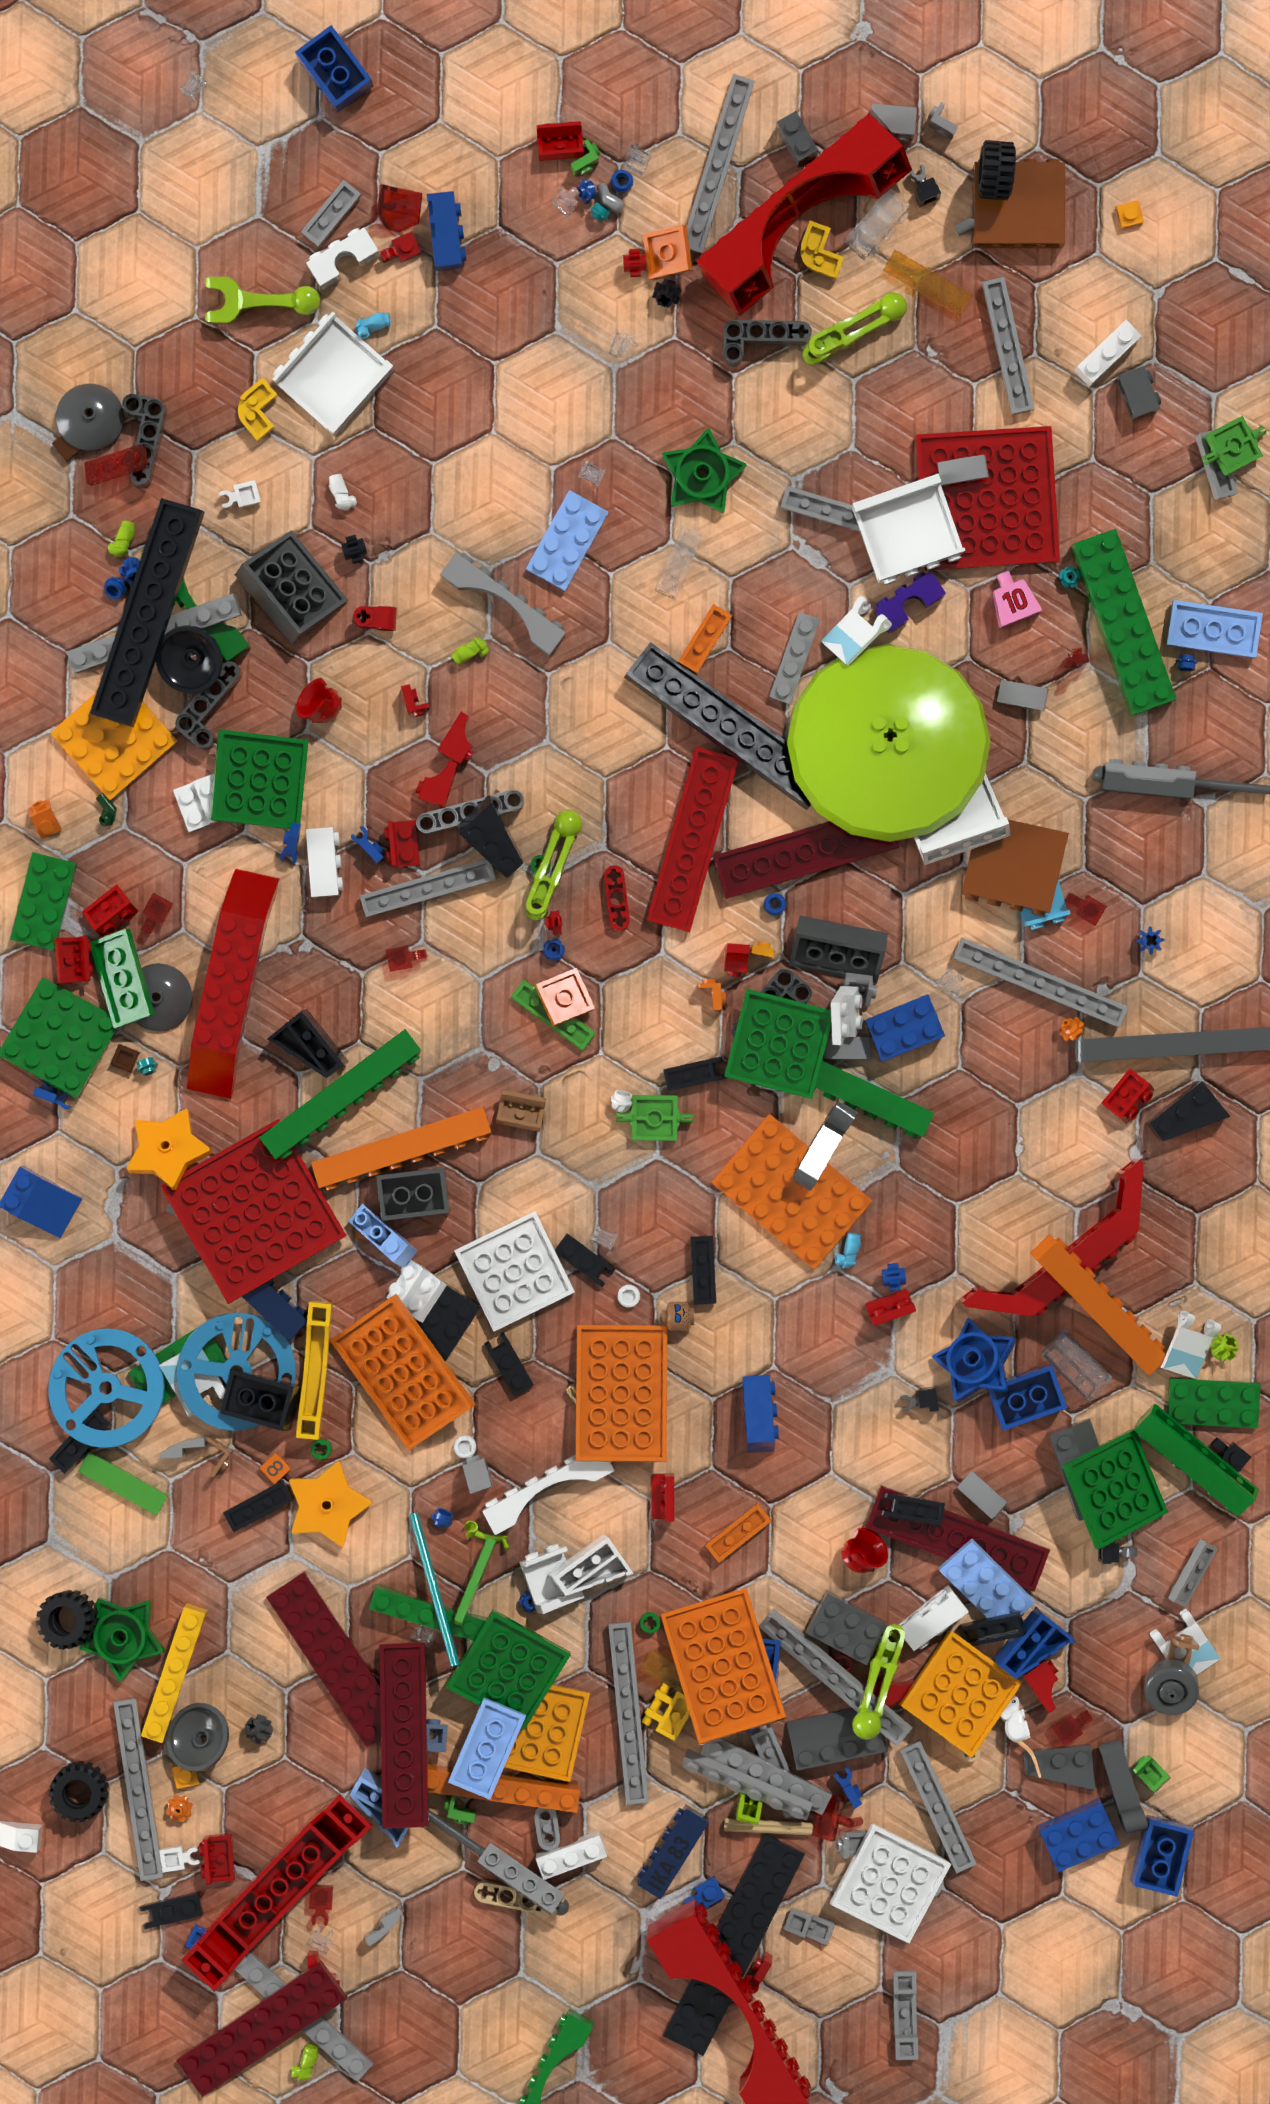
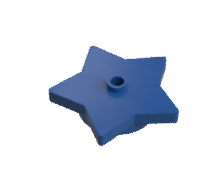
[932,1318,1016,1403]

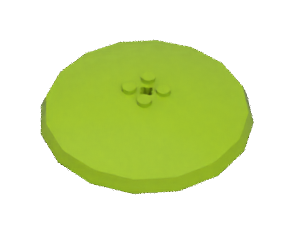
[787,644,991,842]

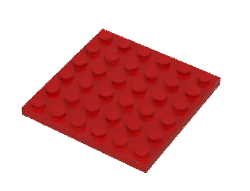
[916,426,1060,571]
[160,1119,347,1304]

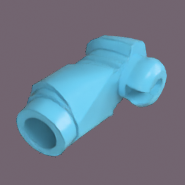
[355,312,391,339]
[835,1233,862,1269]

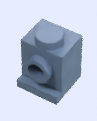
[427,1719,448,1752]

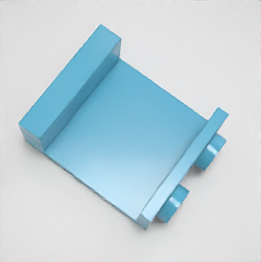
[1020,879,1070,930]

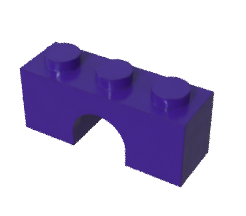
[874,571,946,634]

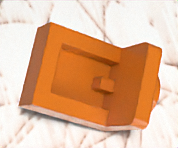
[28,799,62,839]
[698,979,726,1011]

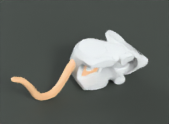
[1001,1696,1041,1778]

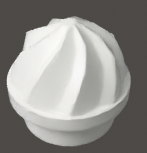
[610,1090,632,1113]

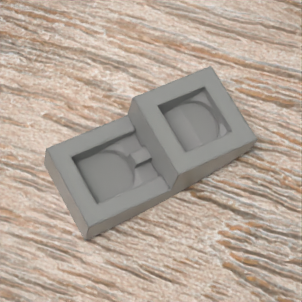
[937,455,989,486]
[997,680,1049,712]
[823,1036,870,1059]
[160,1436,207,1459]
[957,1471,1008,1520]
[365,1904,403,1946]
[784,1908,836,1945]

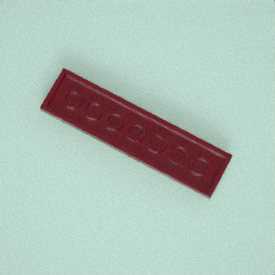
[713,821,899,899]
[865,1485,1050,1592]
[266,1571,381,1748]
[379,1643,429,1829]
[176,1960,347,2097]

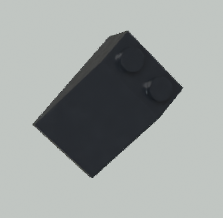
[220,1369,302,1431]

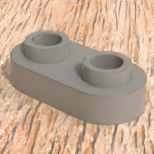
[534,1808,560,1851]

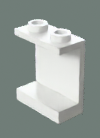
[519,1544,584,1614]

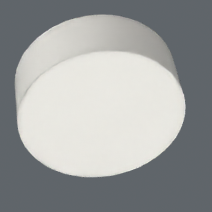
[618,1284,640,1307]
[454,1435,476,1458]

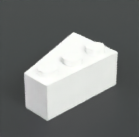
[549,1534,634,1596]
[898,1585,969,1651]

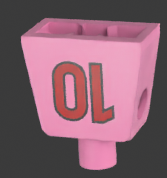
[992,571,1042,629]

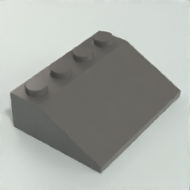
[235,530,348,645]

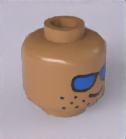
[662,1302,694,1331]

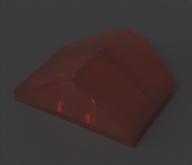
[377,184,423,232]

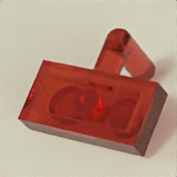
[812,1792,863,1842]

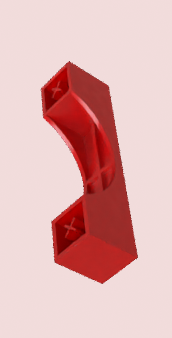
[696,114,912,316]
[647,1899,811,2104]

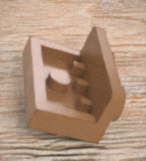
[496,1090,546,1132]

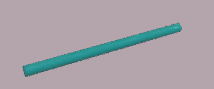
[409,1513,460,1668]

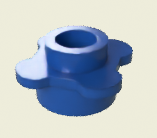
[577,179,596,204]

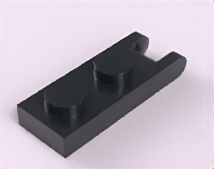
[663,1056,727,1091]
[555,1233,616,1287]
[484,1332,534,1396]
[881,1492,945,1526]
[139,1891,204,1929]

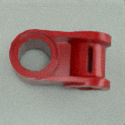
[353,606,397,631]

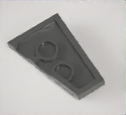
[1023,1744,1095,1790]

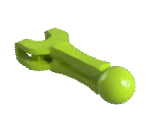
[205,277,320,323]
[802,292,907,365]
[526,810,582,921]
[852,1624,905,1740]

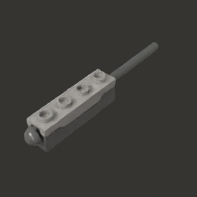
[1092,759,1270,800]
[429,1810,569,1916]

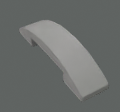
[893,1970,918,2060]

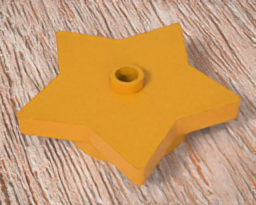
[126,1109,212,1190]
[289,1460,372,1547]

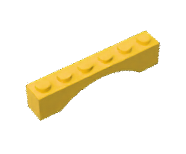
[296,1300,334,1440]
[141,1603,208,1743]

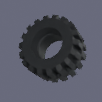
[977,140,1016,200]
[36,1590,99,1650]
[49,1761,109,1823]

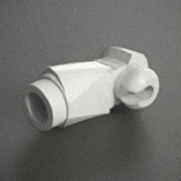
[328,474,357,511]

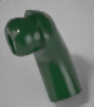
[96,793,117,826]

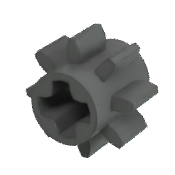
[245,1714,273,1744]

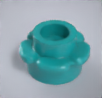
[590,202,611,222]
[1059,566,1081,588]
[136,1057,158,1076]

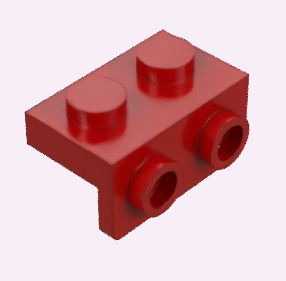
[536,121,584,161]
[54,936,93,984]
[199,1833,235,1885]

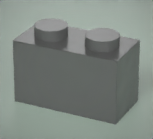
[775,111,818,168]
[1116,366,1161,421]

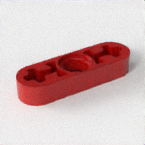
[604,865,630,931]

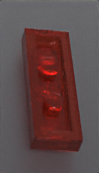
[84,444,148,486]

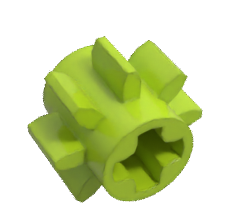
[1210,1333,1239,1362]

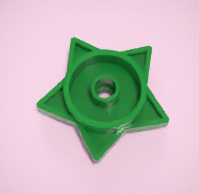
[662,428,747,514]
[80,1598,165,1682]

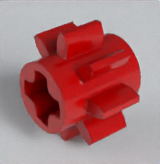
[623,248,647,278]

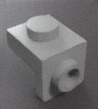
[928,102,958,139]
[843,972,877,1006]
[836,1830,867,1859]

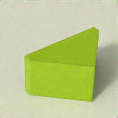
[735,1792,763,1825]

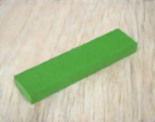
[510,979,596,1051]
[78,1451,168,1516]
[454,1537,496,1628]

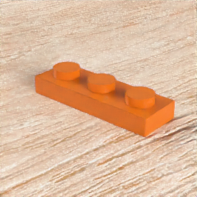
[678,604,733,674]
[705,1502,772,1563]

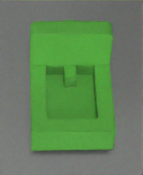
[571,139,600,177]
[1133,1755,1171,1793]
[444,1796,476,1825]

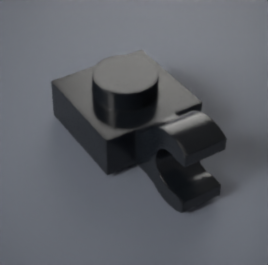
[1211,1437,1251,1472]

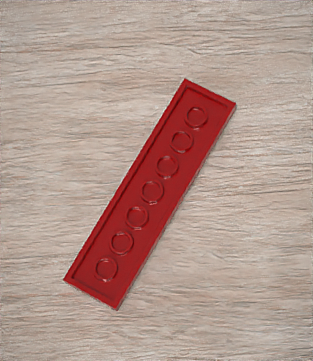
[646,746,738,933]

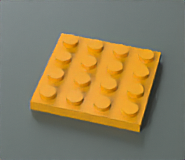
[50,692,179,801]
[899,1630,1022,1758]
[504,1684,590,1782]

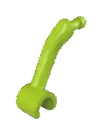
[463,1521,509,1550]

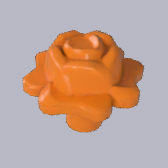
[1059,1017,1085,1042]
[166,1795,193,1822]

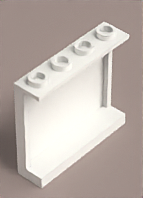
[273,311,395,437]
[851,473,966,585]
[914,773,1011,865]

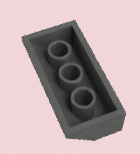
[789,915,888,984]
[1047,1418,1099,1521]
[787,1708,886,1771]

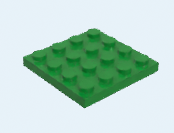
[209,729,309,829]
[0,977,118,1099]
[724,989,832,1099]
[1062,1429,1168,1549]
[446,1609,571,1730]

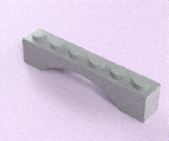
[440,553,566,657]

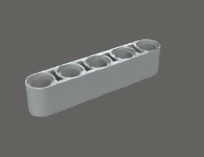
[416,790,525,835]

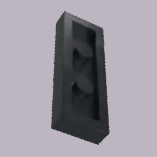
[690,1235,716,1305]
[49,1409,112,1474]
[223,1480,294,1532]
[957,1612,1027,1646]

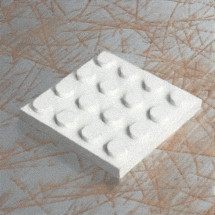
[454,1211,575,1332]
[830,1823,951,1943]

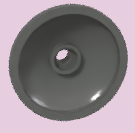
[56,384,124,451]
[136,963,193,1031]
[166,1703,229,1772]

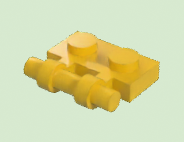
[641,1682,690,1741]

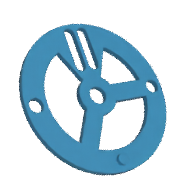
[177,1312,296,1431]
[48,1329,165,1448]

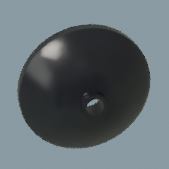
[156,625,223,693]

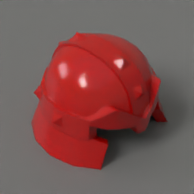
[296,678,342,723]
[841,1528,889,1573]

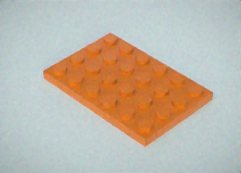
[711,1114,872,1270]
[330,1294,476,1450]
[576,1325,667,1462]
[660,1588,787,1745]

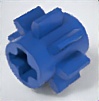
[119,557,140,585]
[1135,926,1165,955]
[882,1263,906,1291]

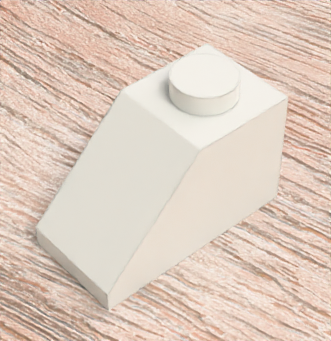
[0,1821,43,1853]

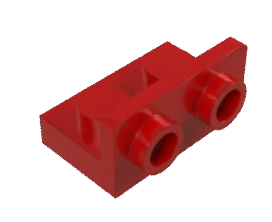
[384,820,420,868]
[82,884,138,937]
[1101,1068,1155,1124]
[865,1289,917,1326]
[651,1473,674,1522]

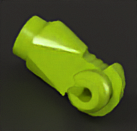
[108,521,136,557]
[451,637,489,666]
[291,2044,319,2081]

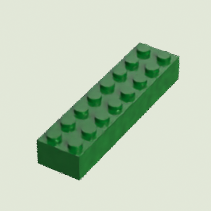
[1070,529,1176,717]

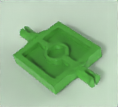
[1202,416,1266,476]
[616,1095,693,1141]

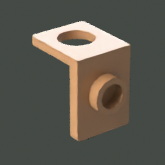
[207,1435,233,1478]
[1167,1634,1199,1665]

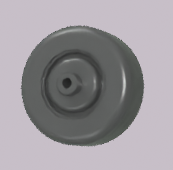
[1144,1659,1199,1715]

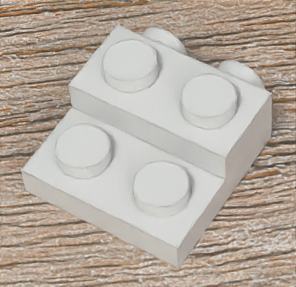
[173,774,220,833]
[831,986,863,1045]
[386,1260,447,1323]

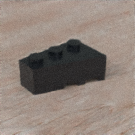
[457,794,523,878]
[267,1009,349,1078]
[1146,1081,1230,1141]

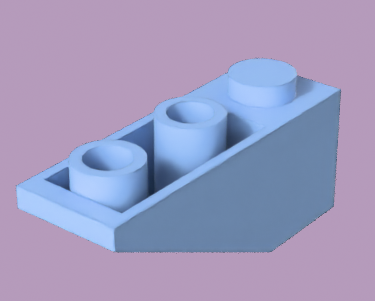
[348,1204,418,1268]

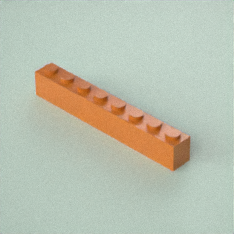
[311,1107,492,1191]
[1030,1234,1166,1376]
[428,1764,581,1813]

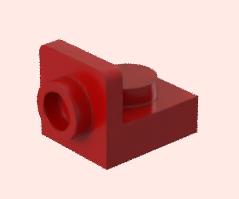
[401,684,430,717]

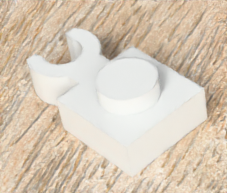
[219,480,261,509]
[159,1845,201,1873]

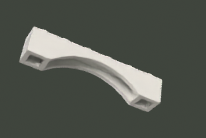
[482,1455,615,1535]

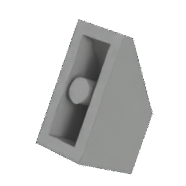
[870,104,917,143]
[462,1454,493,1494]

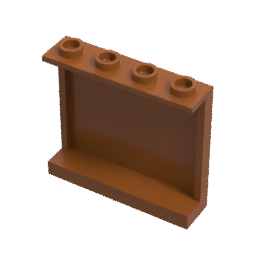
[972,159,1065,248]
[961,819,1069,917]

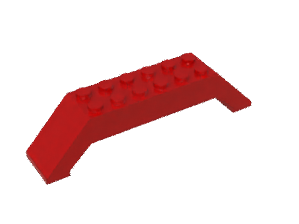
[187,869,280,1099]
[959,1159,1144,1317]
[181,1794,373,1992]

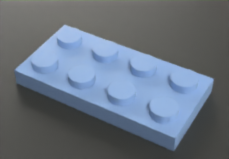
[526,490,609,591]
[1166,600,1263,659]
[939,1539,1035,1618]
[448,1697,526,1800]

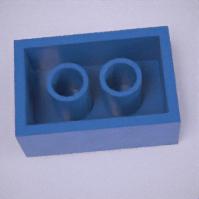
[295,25,374,113]
[864,994,945,1062]
[987,1363,1067,1431]
[1037,1798,1120,1872]
[1130,1815,1194,1897]

